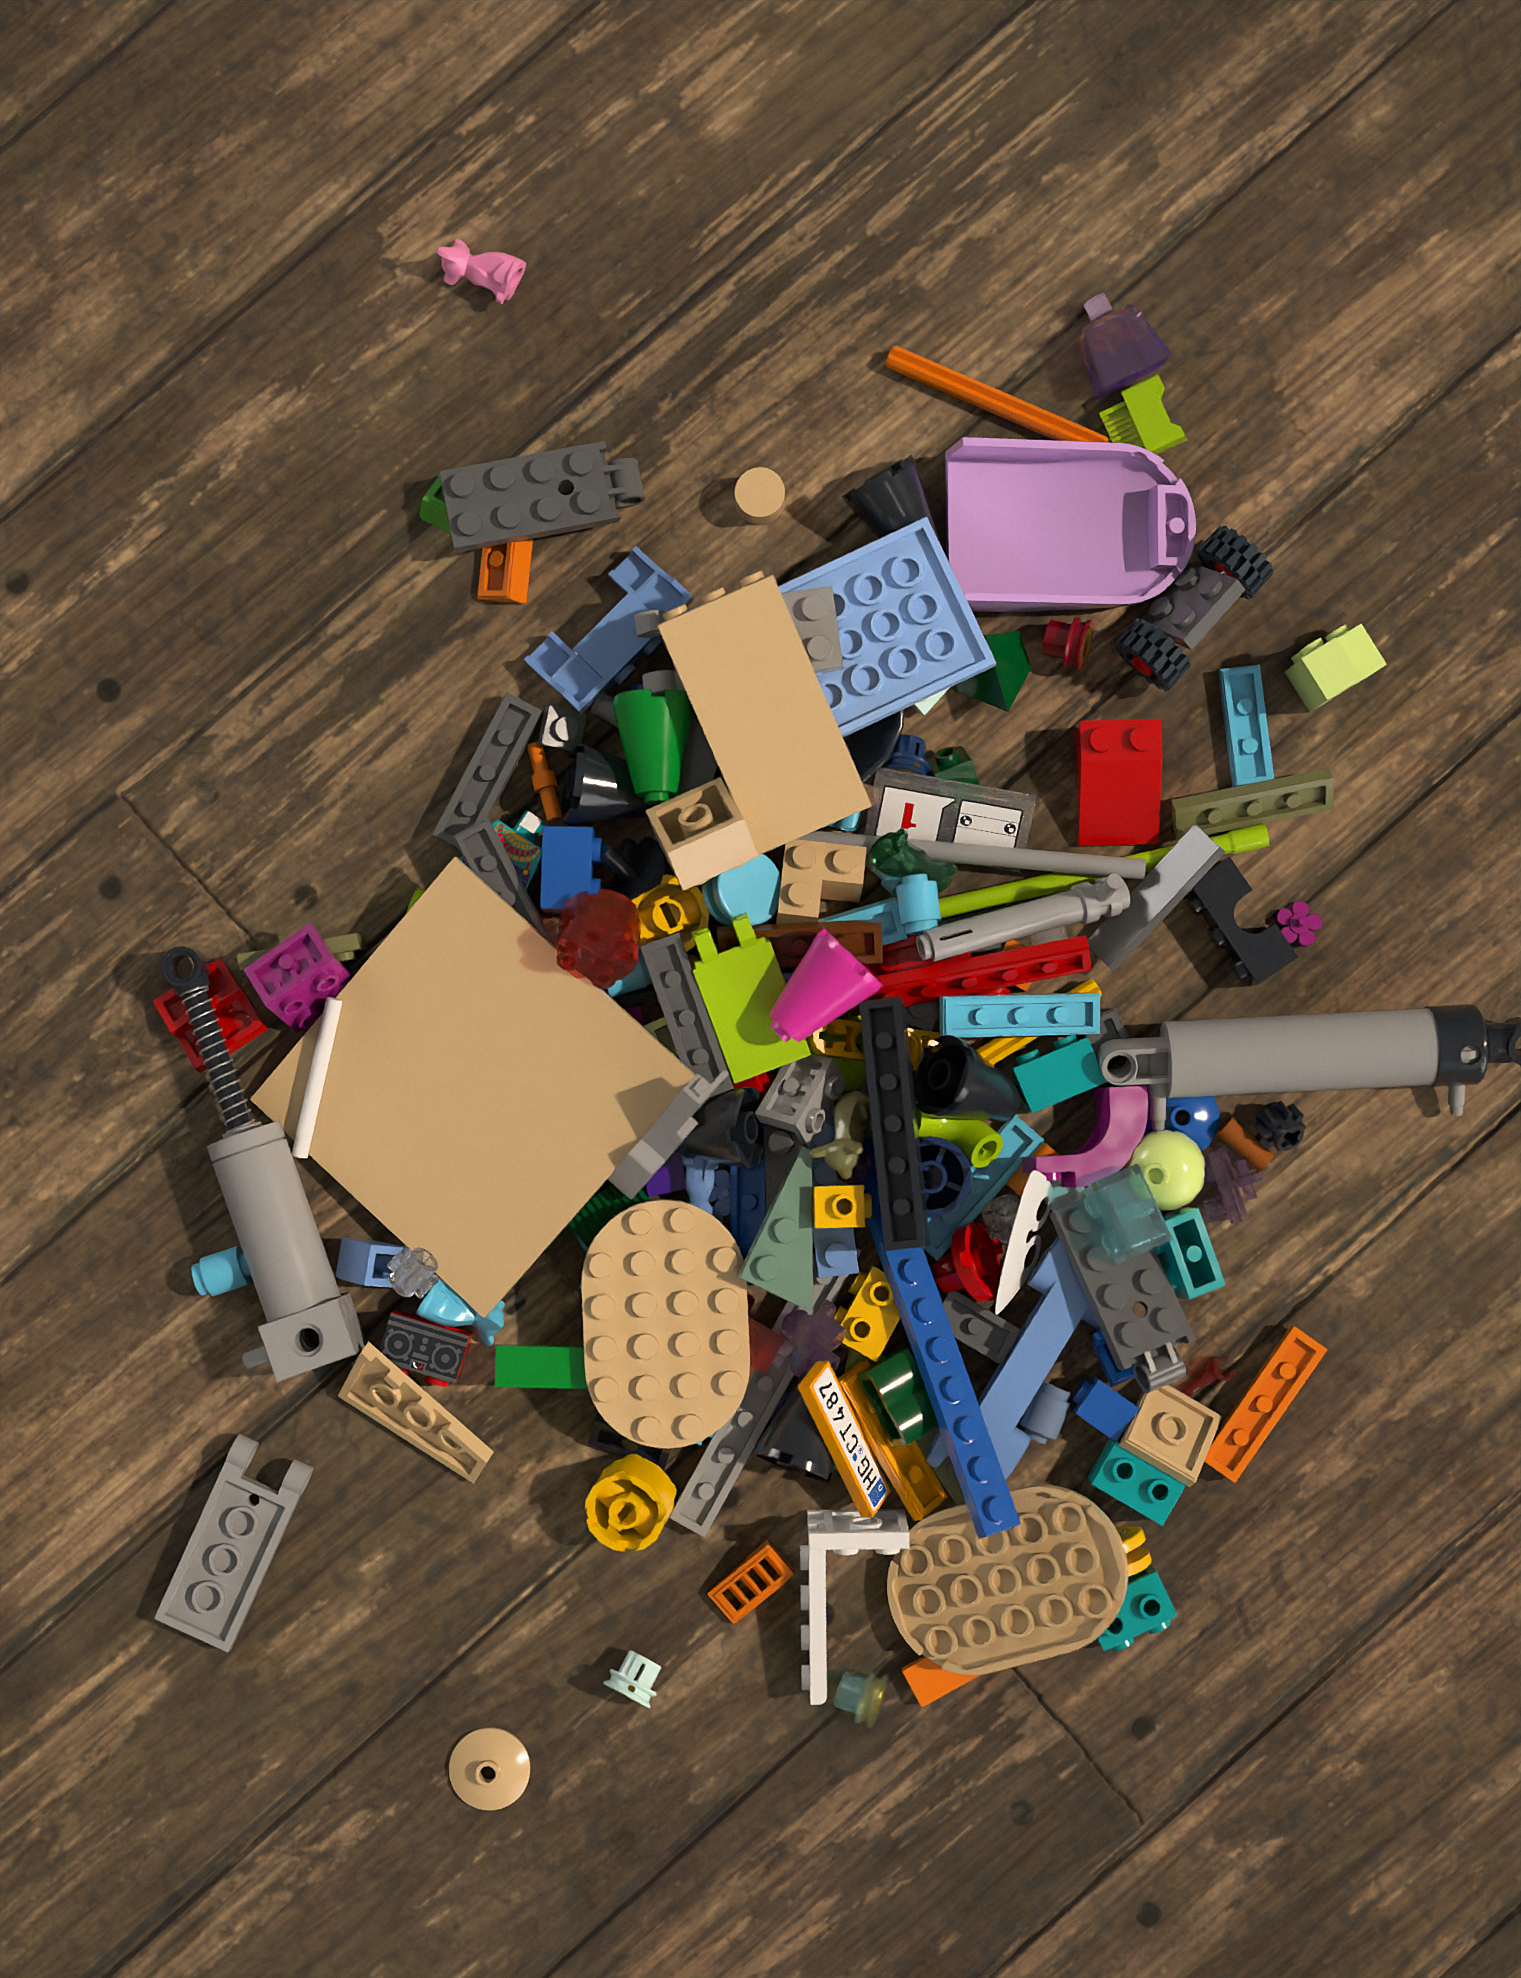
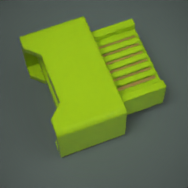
[1099,374,1187,455]

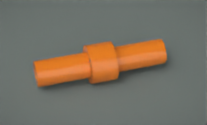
[526,742,563,822]

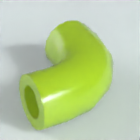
[915,1098,1003,1168]

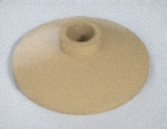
[449,1727,530,1810]

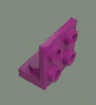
[244,923,354,1032]

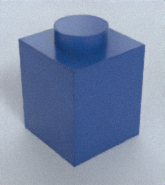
[1070,1376,1139,1442]

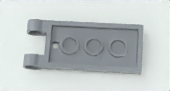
[634,586,844,695]
[154,1434,314,1652]

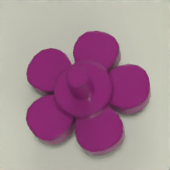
[1276,901,1322,947]

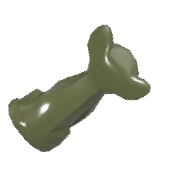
[810,1091,873,1179]

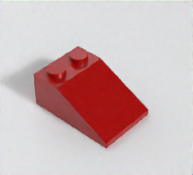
[1074,719,1162,847]

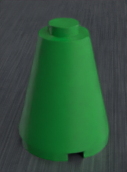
[612,689,693,805]

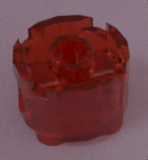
[556,889,642,989]

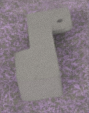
[608,1069,729,1200]

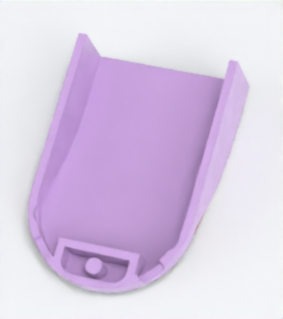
[945,437,1196,612]

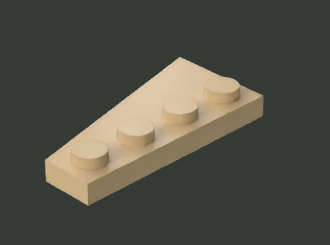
[338,1342,494,1484]

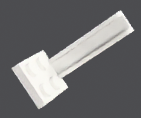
[800,1509,909,1705]

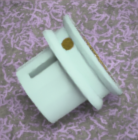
[603,1650,662,1709]

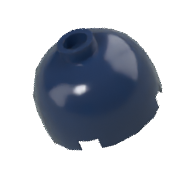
[919,1136,973,1218]

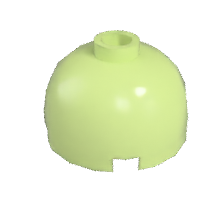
[1123,1130,1205,1211]

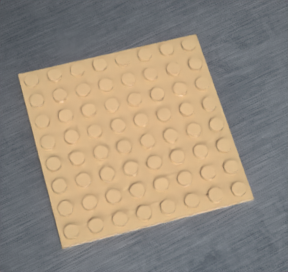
[250,857,696,1318]

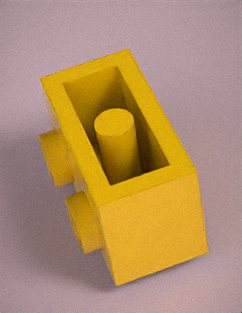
[828,1266,901,1363]

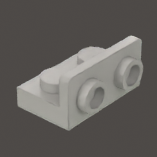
[755,1053,845,1146]

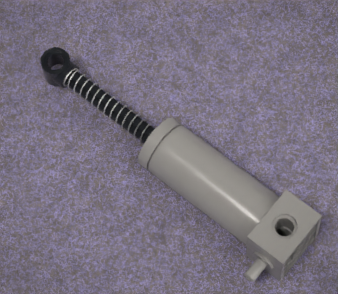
[161,946,367,1382]

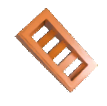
[707,1539,795,1625]

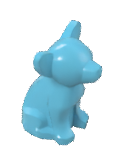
[416,1278,505,1347]

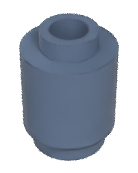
[1019,1381,1071,1444]

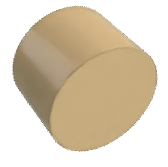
[735,467,785,525]

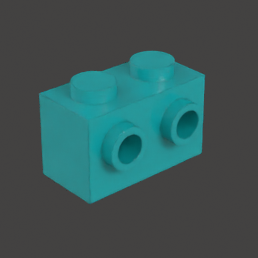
[1144,1207,1226,1300]
[1087,1438,1186,1526]
[1096,1564,1178,1652]

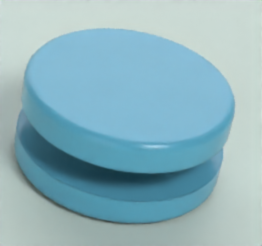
[702,854,781,926]

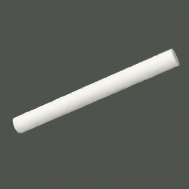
[292,997,343,1158]

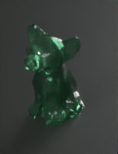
[867,828,958,905]

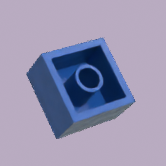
[540,826,604,915]

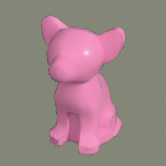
[437,239,526,304]

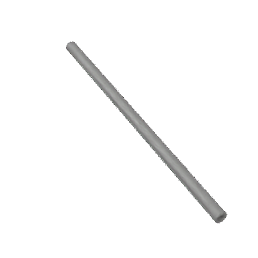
[777,831,1146,879]

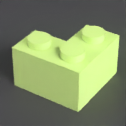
[1285,624,1387,712]

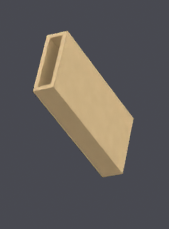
[657,570,872,855]

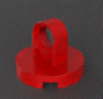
[930,1222,1004,1303]

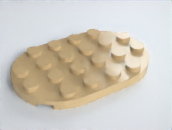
[582,1199,750,1448]
[887,1485,1128,1675]

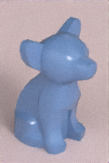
[682,1154,724,1224]

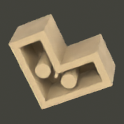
[776,839,867,924]

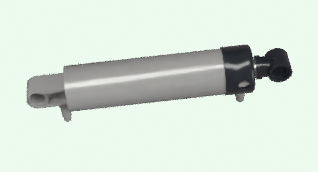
[1096,1004,1521,1131]

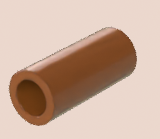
[1216,1117,1275,1172]

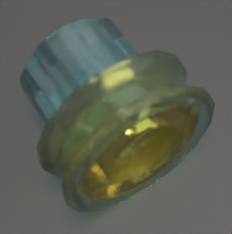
[834,1671,888,1728]

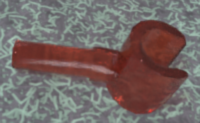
[1181,1356,1237,1397]

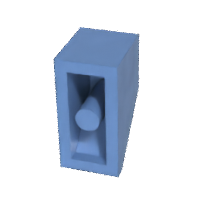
[335,1237,432,1290]

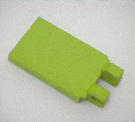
[691,912,811,1084]

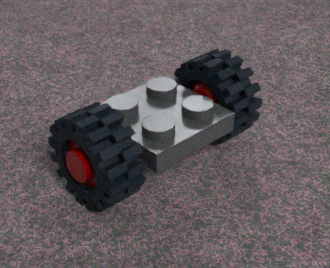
[1114,525,1274,691]

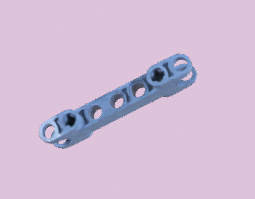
[925,1236,1099,1480]

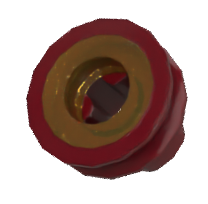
[1042,617,1093,671]

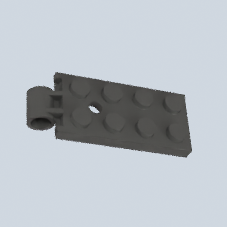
[439,441,645,553]
[1049,1183,1196,1393]

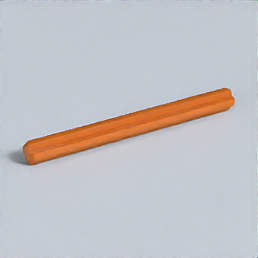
[886,346,1109,443]

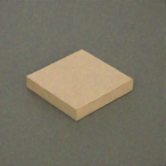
[1119,1385,1222,1487]

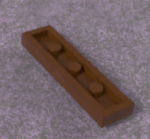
[717,919,883,968]

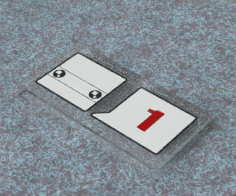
[864,768,1036,873]

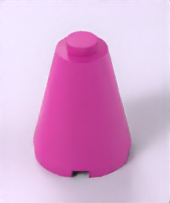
[769,928,883,1043]

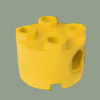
[628,875,710,954]
[585,1454,677,1552]

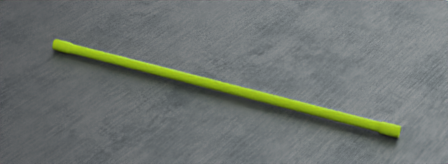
[588,823,1269,994]

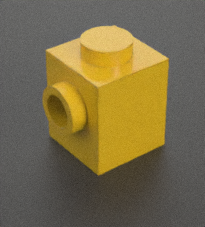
[812,1185,872,1228]

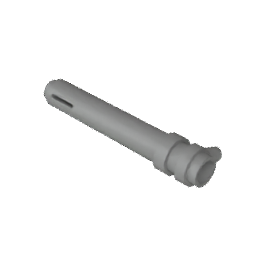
[916,873,1130,962]

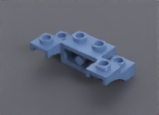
[524,546,693,715]

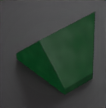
[952,631,1031,712]

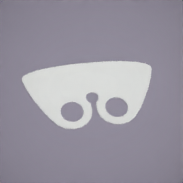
[995,1170,1054,1315]

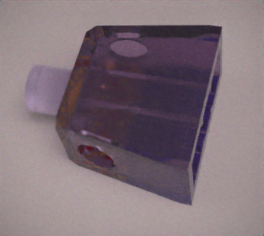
[1078,293,1171,399]

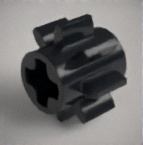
[1254,1101,1306,1152]

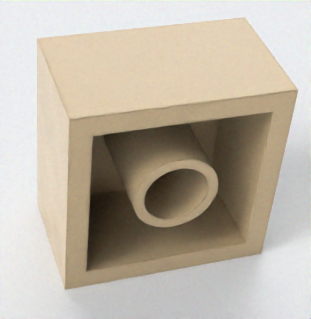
[645,777,759,890]

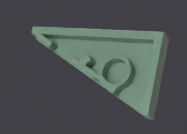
[737,1146,813,1311]

